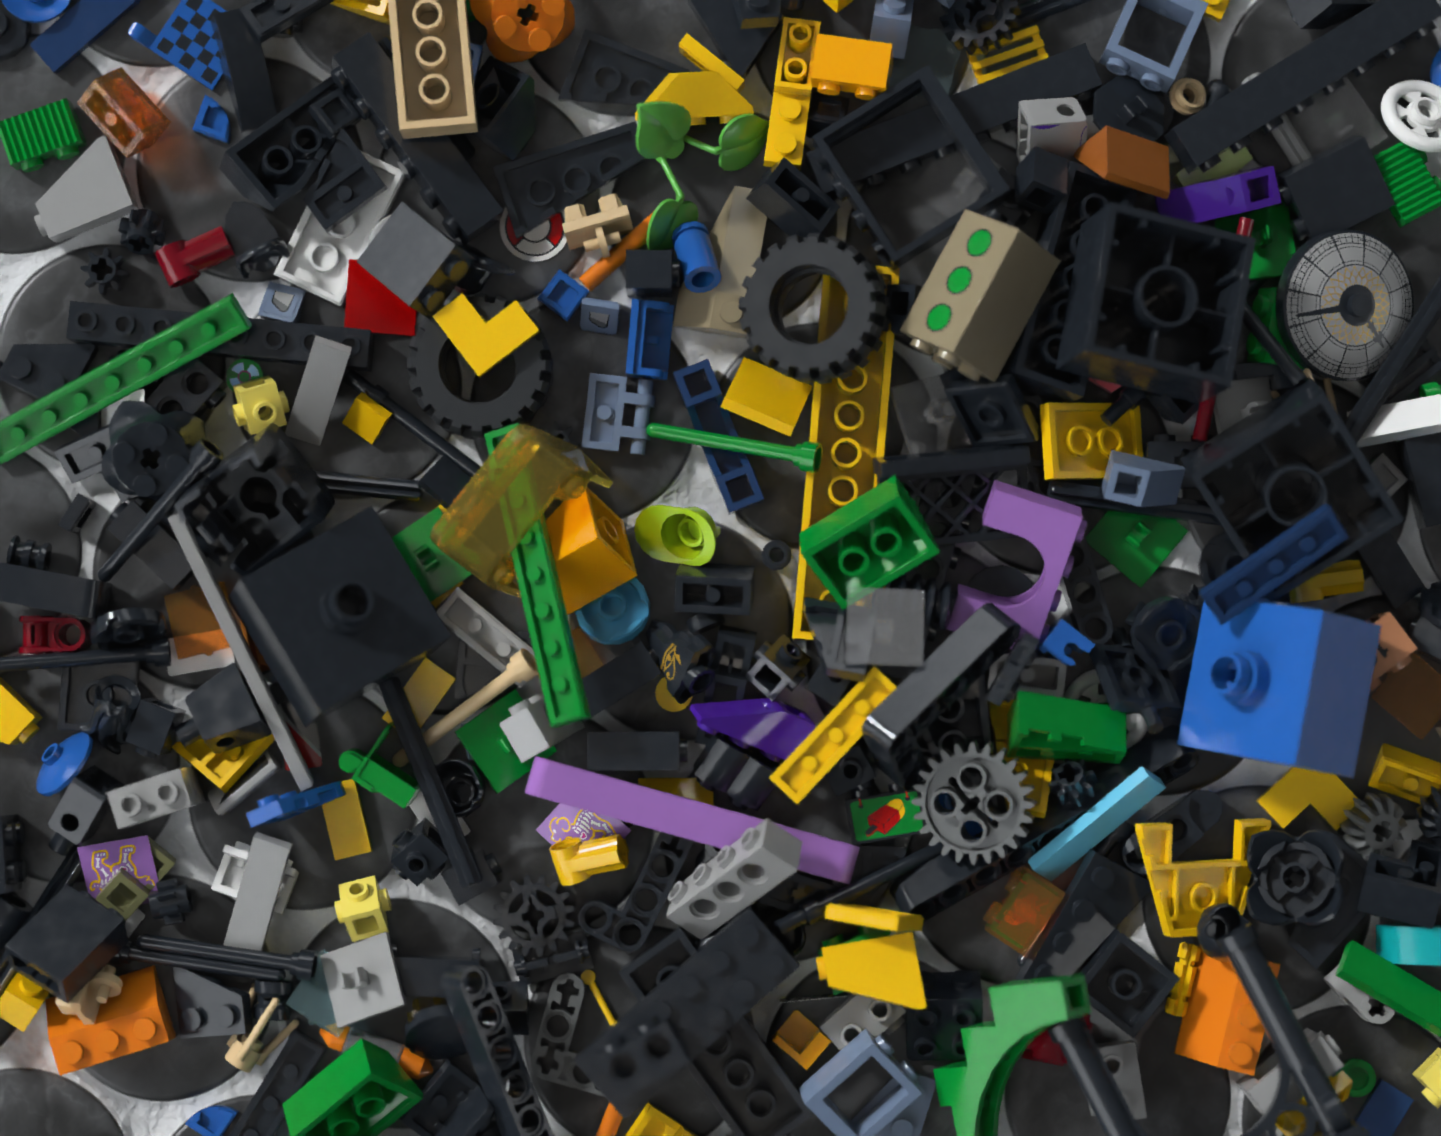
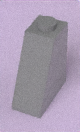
[34,135,139,243]

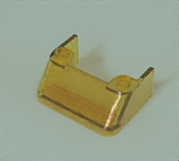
[430,424,614,598]

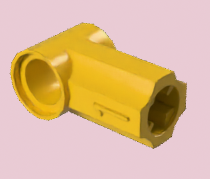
[1289,560,1364,604]
[549,834,629,886]

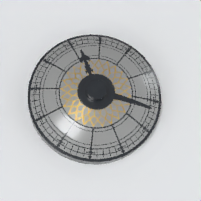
[1276,230,1414,381]

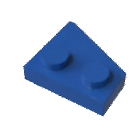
[246,781,346,828]

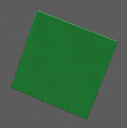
[1214,204,1296,280]
[392,507,480,602]
[1086,511,1188,588]
[454,689,557,794]

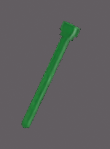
[646,423,823,473]

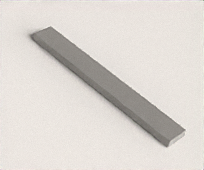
[167,513,314,791]

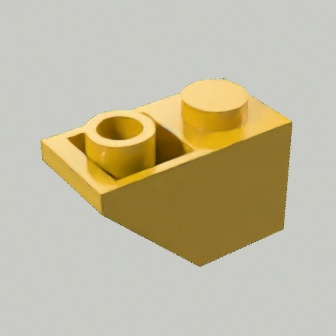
[0,972,50,1032]

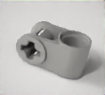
[1323,964,1395,1024]

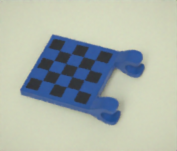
[128,0,226,91]

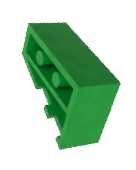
[1007,690,1126,764]

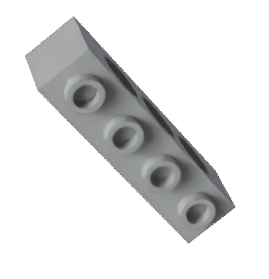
[666,818,802,940]

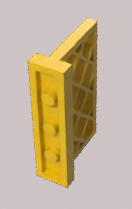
[769,666,897,804]

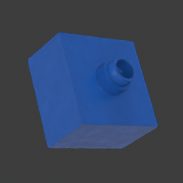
[1177,601,1382,778]

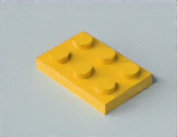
[1040,403,1143,480]

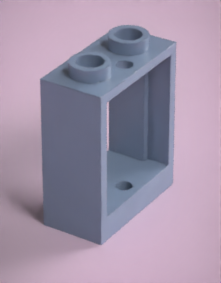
[1099,0,1209,93]
[798,1028,922,1136]

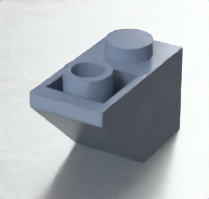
[869,0,914,59]
[1102,450,1186,507]

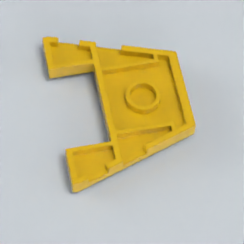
[1135,818,1271,938]

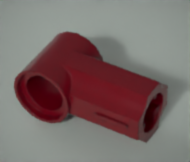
[155,226,236,288]

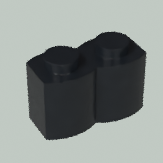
[693,731,780,811]

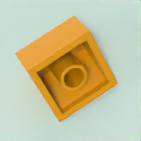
[810,33,894,101]

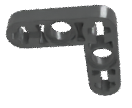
[531,973,605,1097]

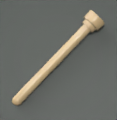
[392,648,539,767]

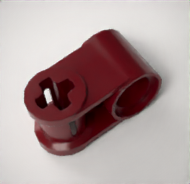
[19,616,92,654]

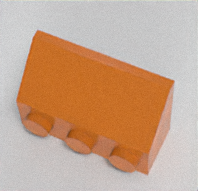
[1174,945,1280,1076]
[45,965,176,1076]

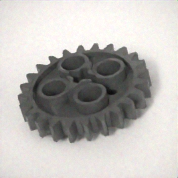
[912,739,1037,865]

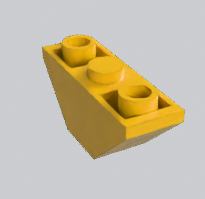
[635,71,754,125]

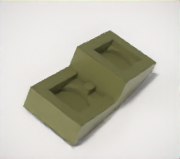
[96,836,176,921]

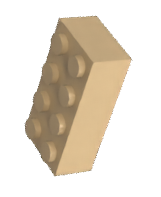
[388,0,478,139]

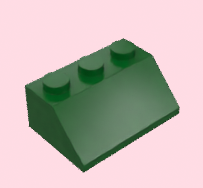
[799,475,940,610]
[282,1038,424,1136]

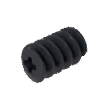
[874,572,958,630]

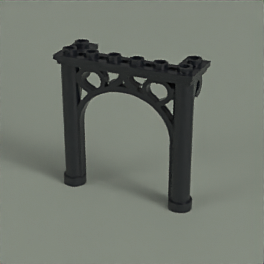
[1046,923,1371,1136]

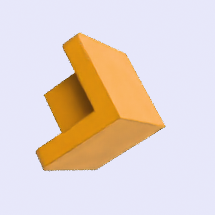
[772,1010,831,1070]

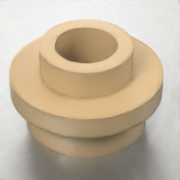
[1169,78,1206,115]

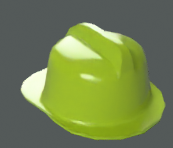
[634,505,721,566]

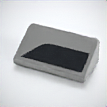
[208,749,281,816]

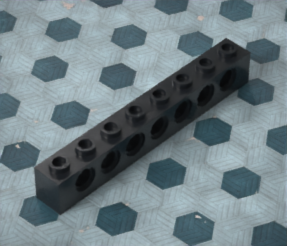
[66,301,375,372]

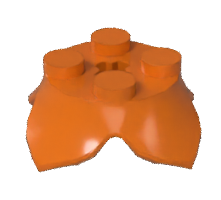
[469,0,575,63]

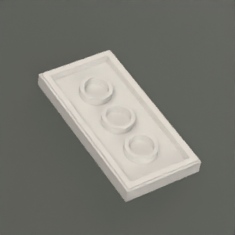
[274,151,406,308]

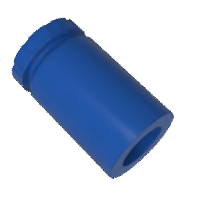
[672,221,721,293]

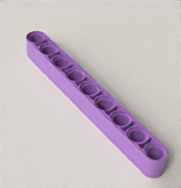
[525,756,860,884]

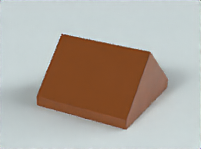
[1073,125,1170,200]

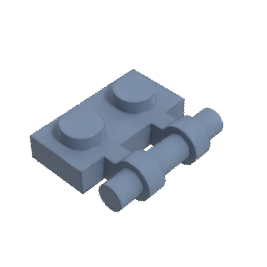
[581,373,656,455]

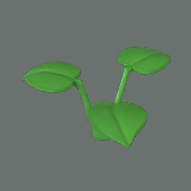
[636,101,769,250]

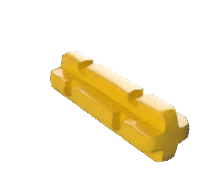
[1165,942,1201,1017]

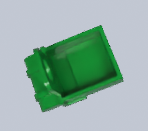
[339,722,421,809]

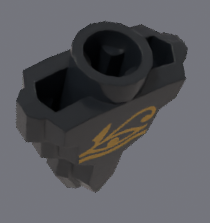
[646,620,717,704]

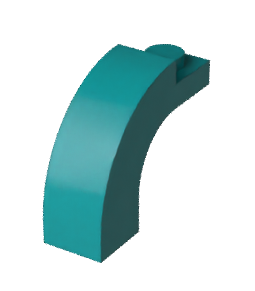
[1376,923,1441,966]

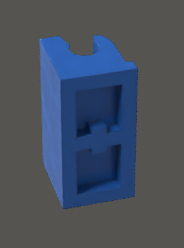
[625,299,674,381]
[1036,619,1095,666]

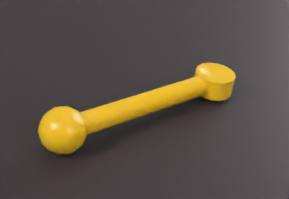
[581,969,616,1026]

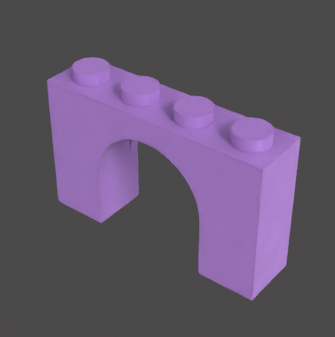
[947,480,1087,649]

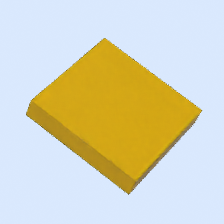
[721,357,813,437]
[825,903,924,931]

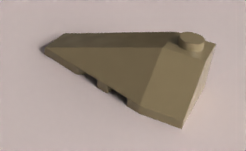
[673,186,767,339]

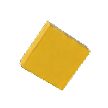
[342,392,392,444]

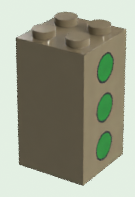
[900,209,1060,382]

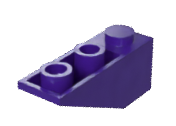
[1154,166,1282,223]
[689,698,816,763]

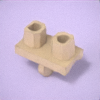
[562,193,633,259]
[55,965,123,1025]

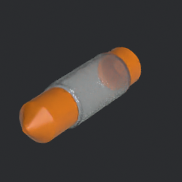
[319,1023,434,1080]

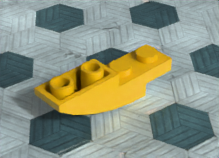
[763,17,821,171]

